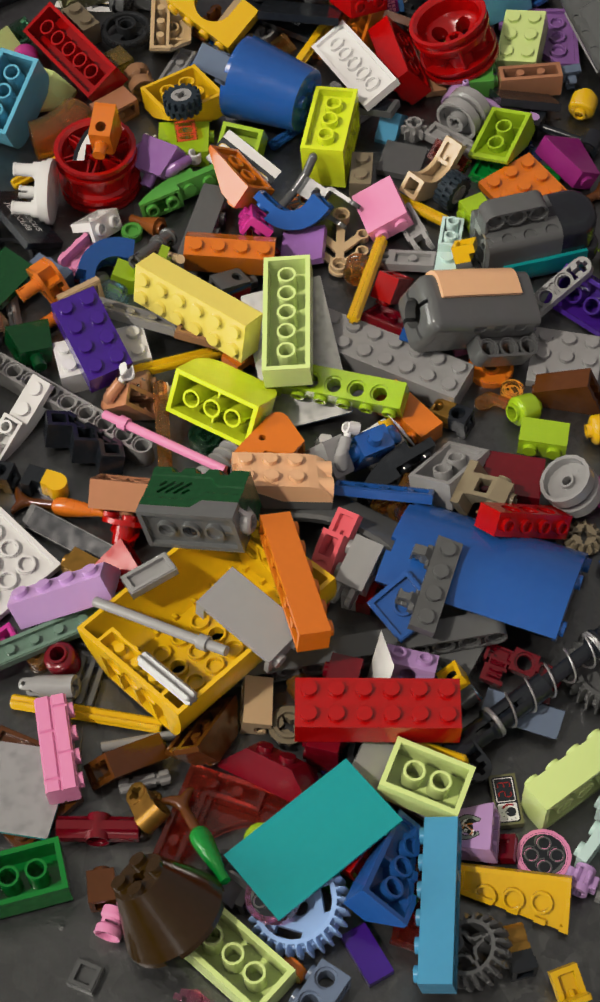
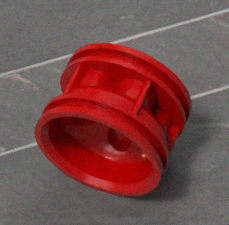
[409,0,499,85]

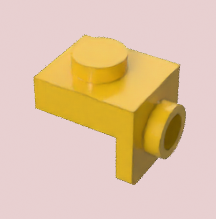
[547,961,593,1002]

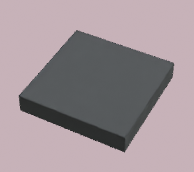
[376,140,428,180]

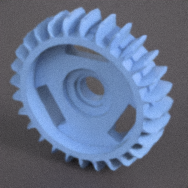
[246,873,351,961]

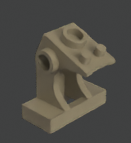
[450,460,518,515]

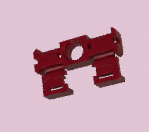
[478,644,562,706]

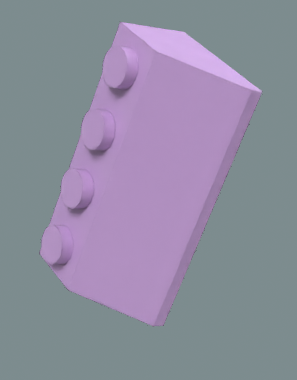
[7,562,121,629]

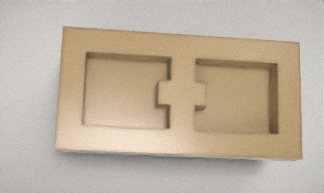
[239,675,274,735]

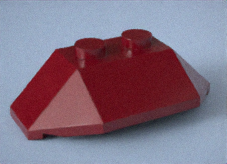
[218,741,319,802]

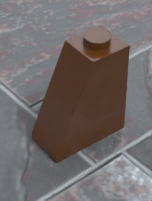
[532,368,600,415]
[83,733,169,791]

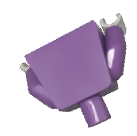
[135,133,201,189]

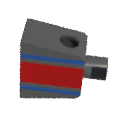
[209,268,259,301]

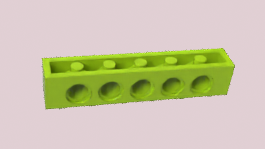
[263,364,410,418]

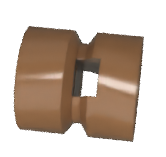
[123,62,154,102]

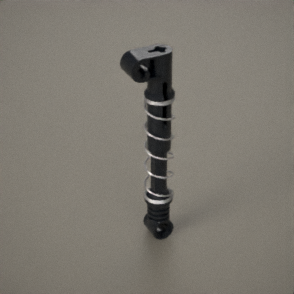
[441,625,600,784]

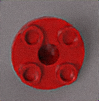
[102,510,142,548]

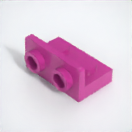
[238,203,274,237]

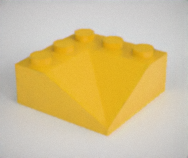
[140,64,224,122]

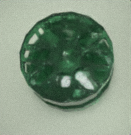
[188,424,222,456]

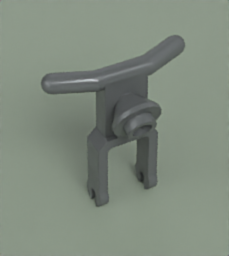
[279,153,361,230]

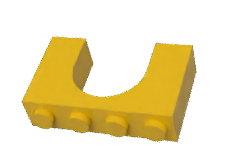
[166,0,259,54]

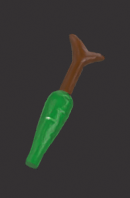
[161,787,231,885]

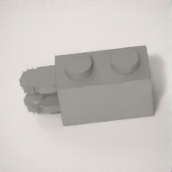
[330,534,386,610]

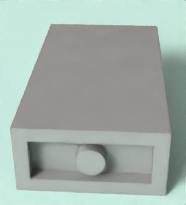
[196,567,296,673]

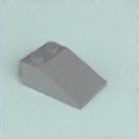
[408,441,490,510]

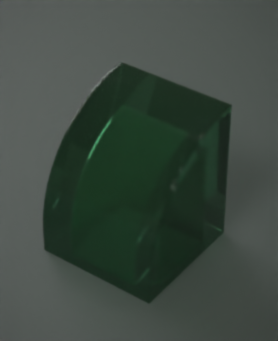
[8,16,30,44]

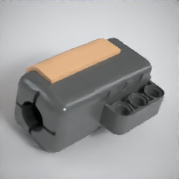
[398,268,541,367]

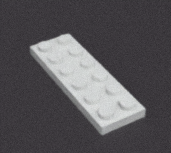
[311,20,401,111]

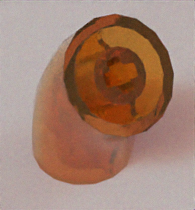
[27,98,93,161]

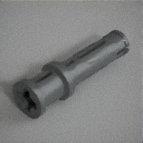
[128,228,177,268]

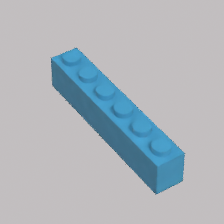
[413,816,462,994]

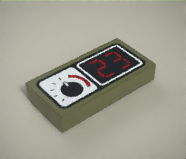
[487,773,525,830]

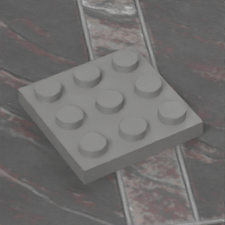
[525,327,600,387]

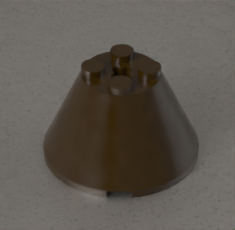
[111,852,225,968]

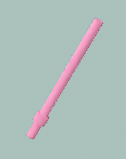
[102,410,228,473]

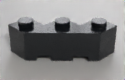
[43,410,125,475]

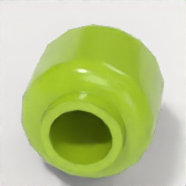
[506,393,542,426]

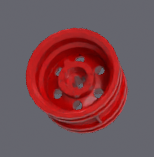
[53,117,141,214]

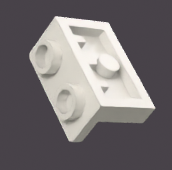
[71,208,123,243]

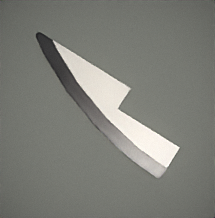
[73,126,91,161]

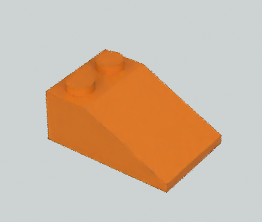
[208,145,275,209]

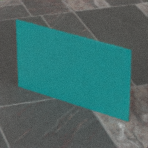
[224,759,403,921]

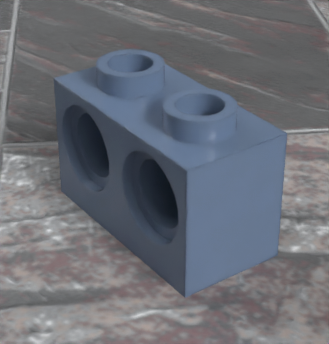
[288,958,351,1002]

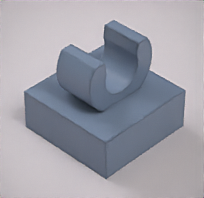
[561,63,582,90]

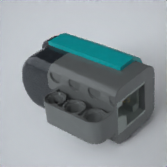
[469,190,599,279]

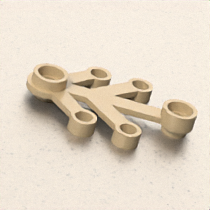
[324,207,369,277]

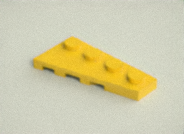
[460,863,573,935]

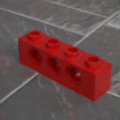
[474,502,573,539]

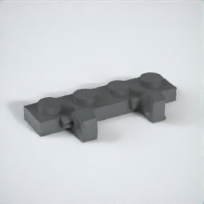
[395,535,463,638]

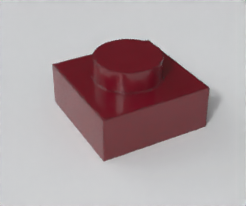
[488,834,518,864]

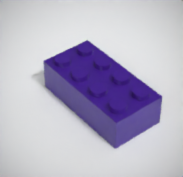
[50,286,133,393]

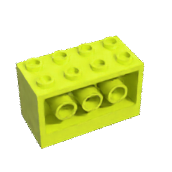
[300,86,360,188]

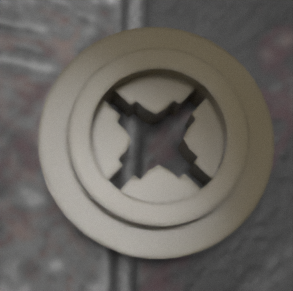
[564,520,600,555]
[268,706,301,747]

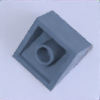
[192,42,231,85]

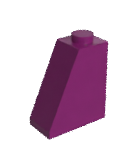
[535,135,600,190]

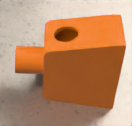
[88,102,122,160]

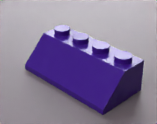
[544,263,600,336]

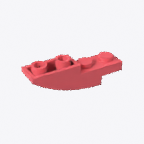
[311,507,363,608]

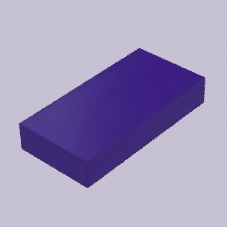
[340,922,394,988]

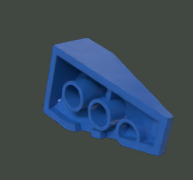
[343,809,421,928]

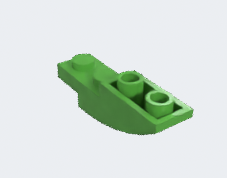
[138,164,219,217]

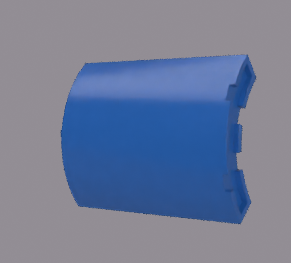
[375,503,592,642]

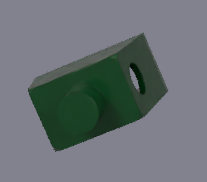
[5,319,52,373]

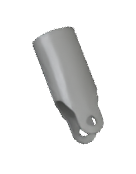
[18,674,81,698]

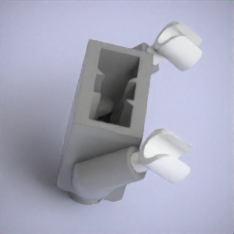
[305,421,361,484]

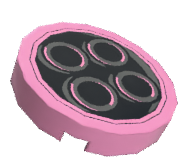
[516,829,572,875]

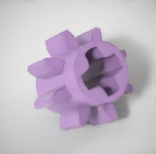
[565,862,600,898]

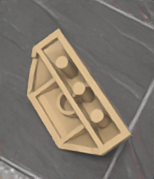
[149,0,192,53]

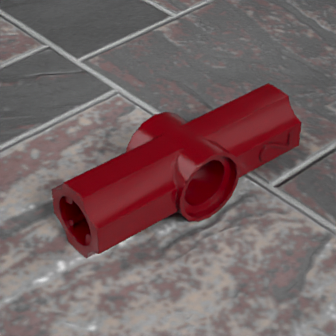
[55,811,141,847]

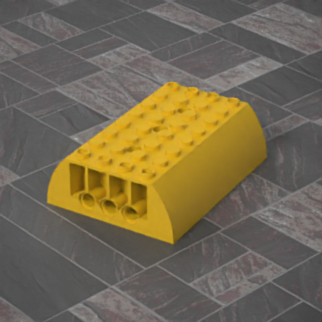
[77,520,337,735]

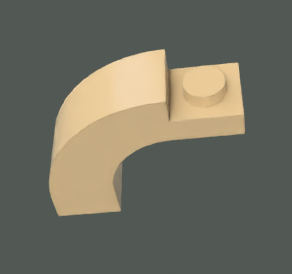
[399,135,466,201]

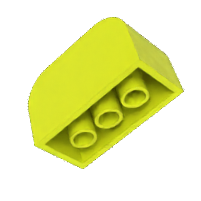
[166,358,277,445]

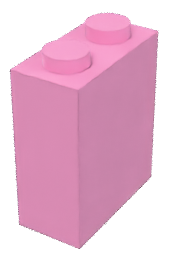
[351,175,414,242]

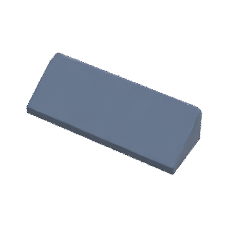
[481,687,565,739]

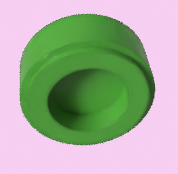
[121,222,143,243]

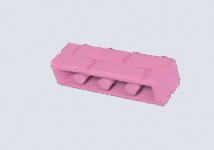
[34,693,86,805]

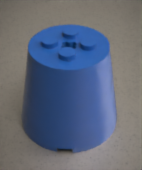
[219,35,322,132]

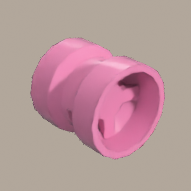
[93,904,123,943]

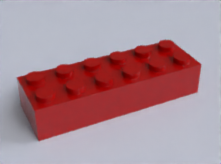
[23,2,128,102]
[295,677,462,743]

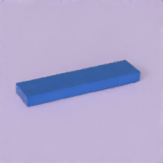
[334,480,435,505]

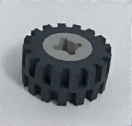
[162,83,202,120]
[433,169,471,211]

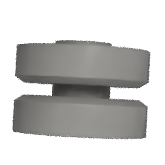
[436,86,491,140]
[540,455,600,518]

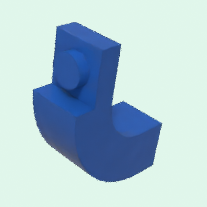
[253,190,335,230]
[74,237,135,284]

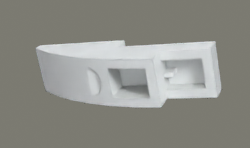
[0,374,55,461]

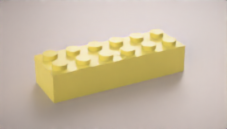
[134,252,263,363]

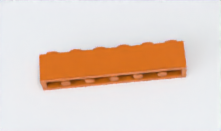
[258,511,334,653]

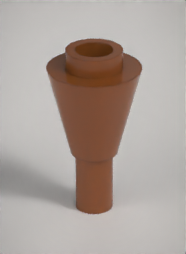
[129,214,167,236]

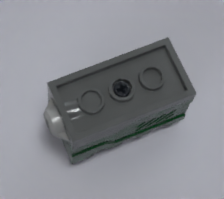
[135,466,262,553]

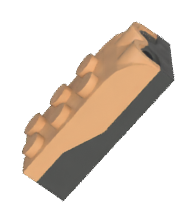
[230,452,334,510]

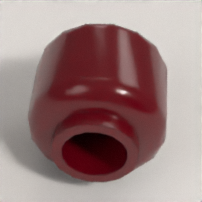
[44,641,81,675]

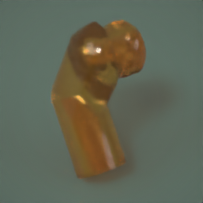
[474,392,510,410]

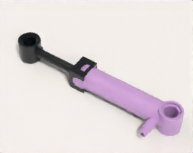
[441,79,600,158]

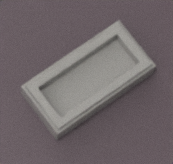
[120,552,179,599]

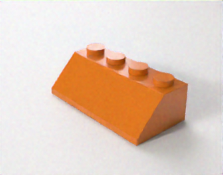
[183,231,277,276]

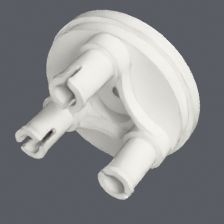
[11,158,59,225]

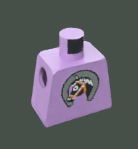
[458,802,501,864]

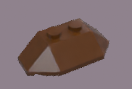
[164,695,238,766]

